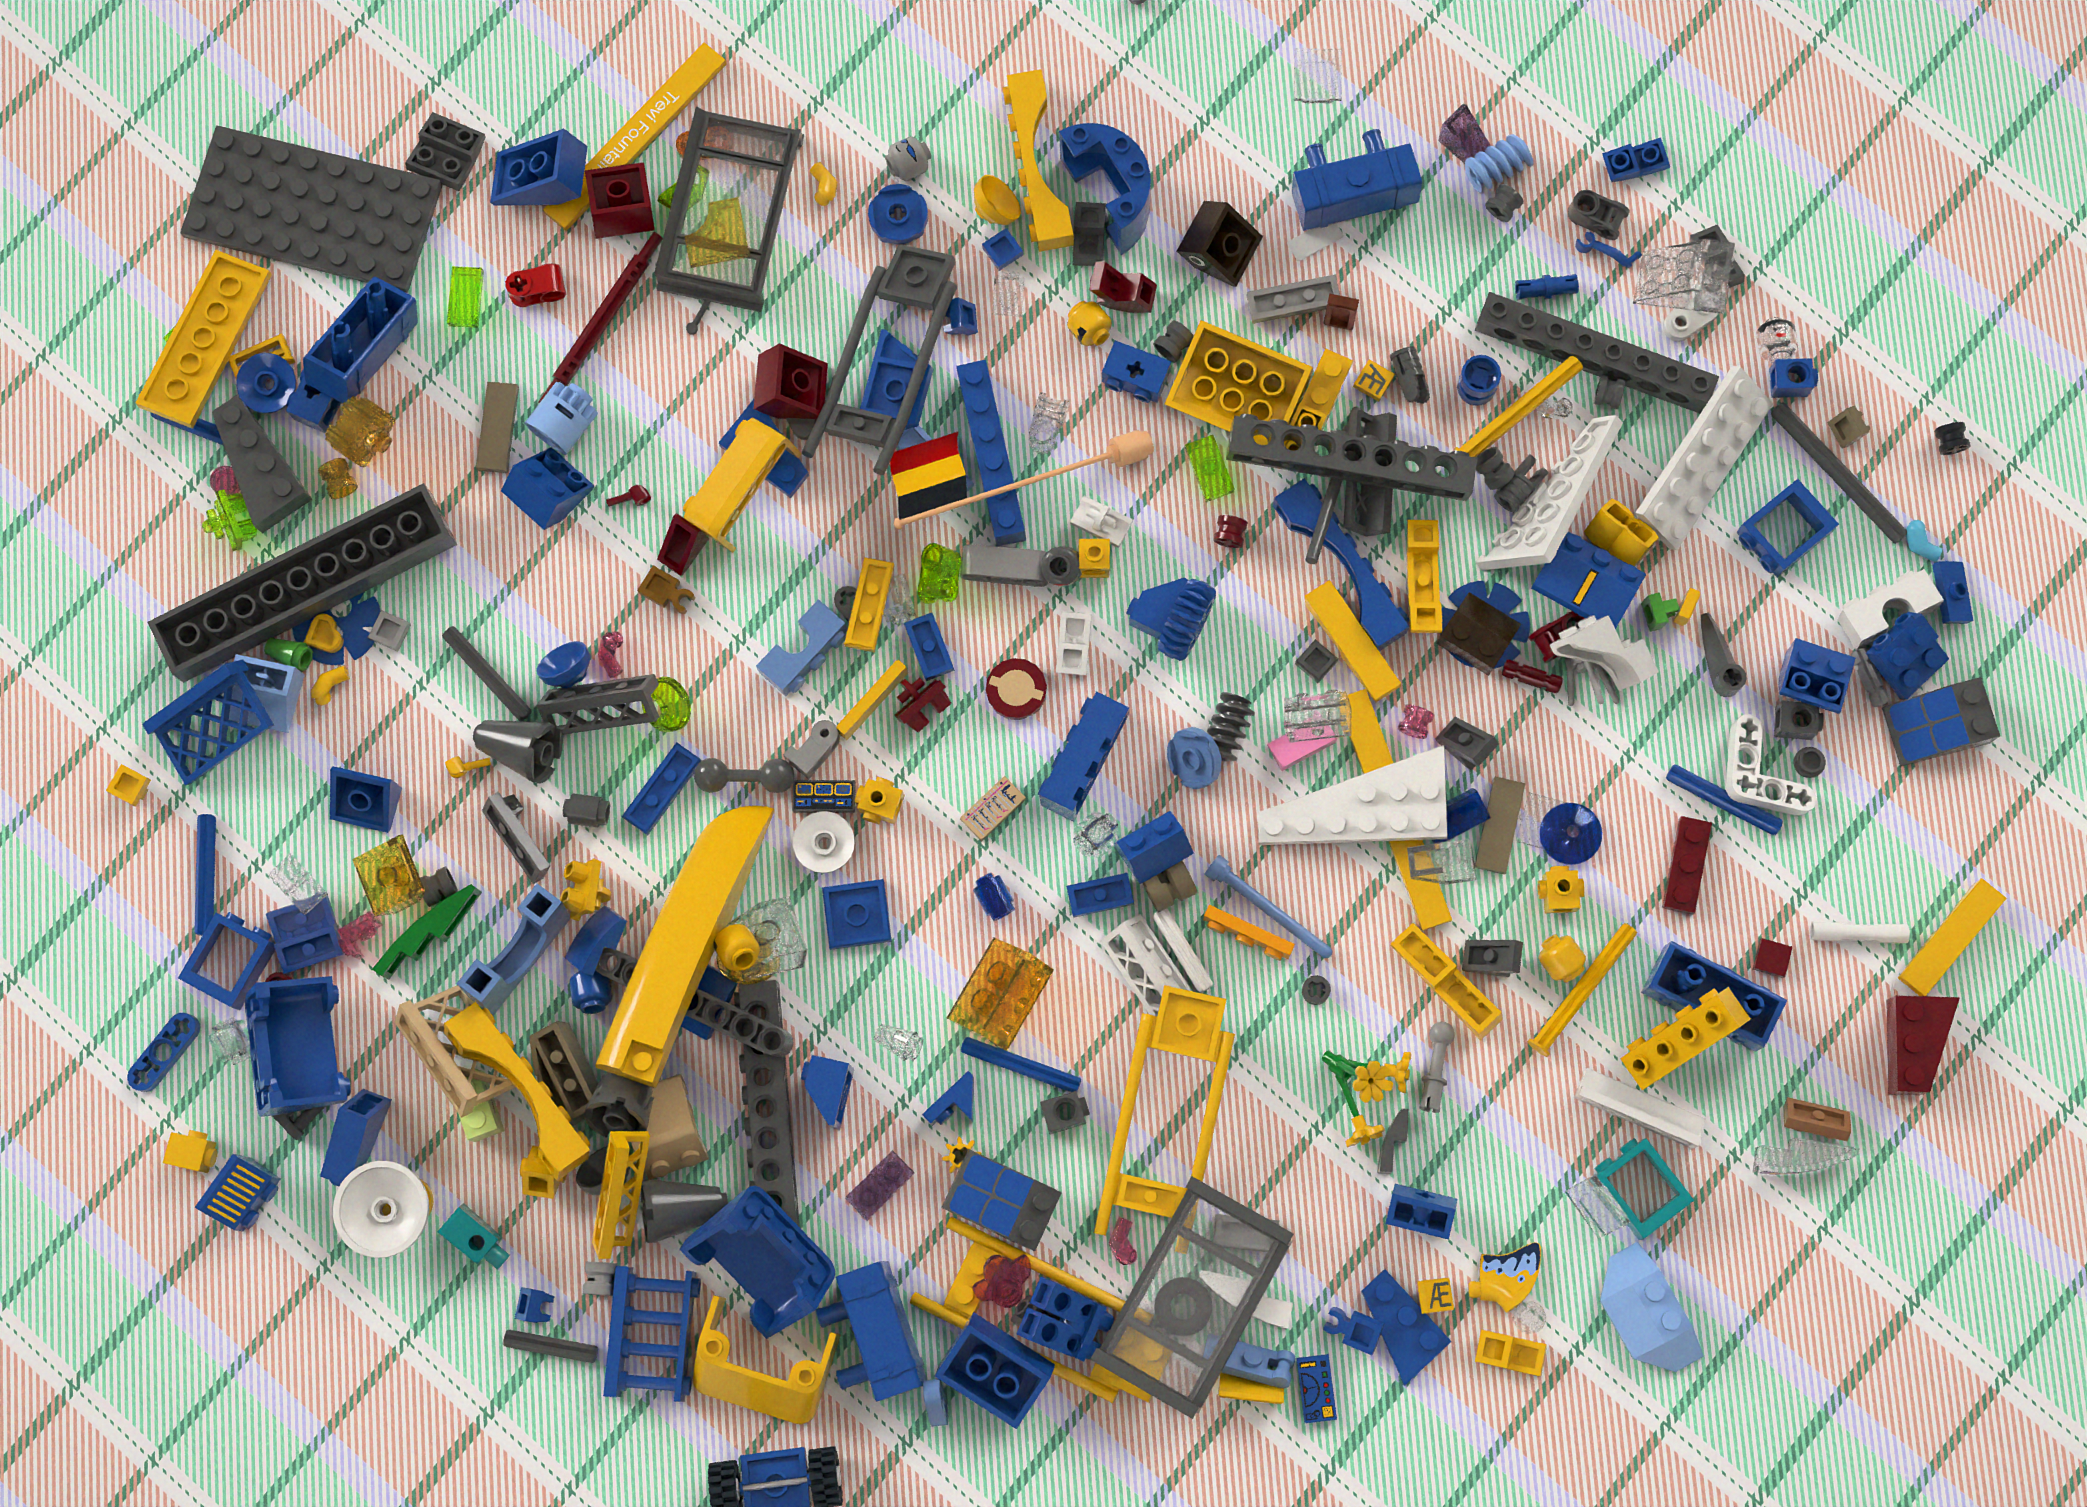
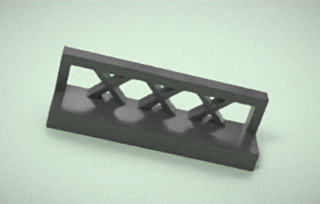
[1343,409,1397,537]
[536,674,659,735]

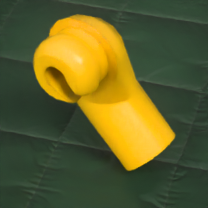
[311,665,350,706]

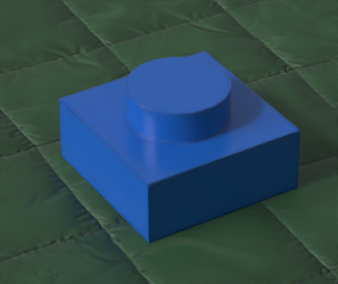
[982,228,1024,271]

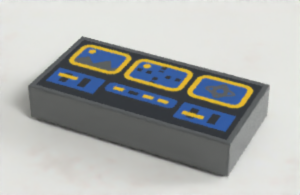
[792,780,856,813]

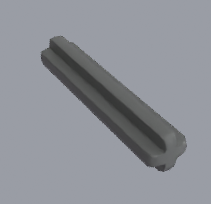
[503,1330,598,1363]

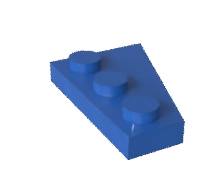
[719,399,809,498]
[1361,1269,1452,1386]

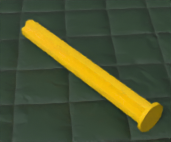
[1454,356,1583,457]
[1527,923,1637,1057]

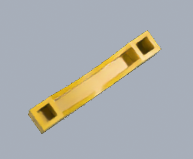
[1002,69,1074,252]
[444,1002,591,1181]

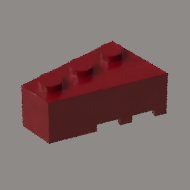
[1886,995,1960,1096]

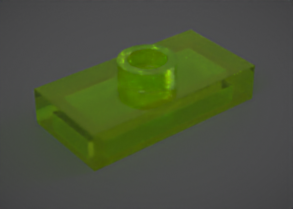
[1185,435,1235,502]

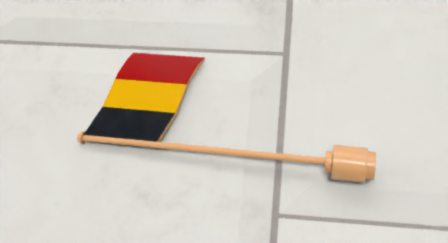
[890,430,1154,530]

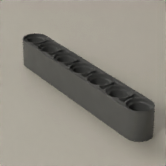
[596,948,793,1057]

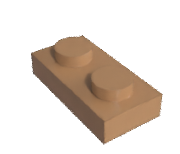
[1783,1097,1851,1142]

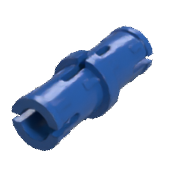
[1515,274,1579,300]

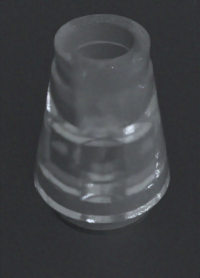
[874,1024,923,1061]

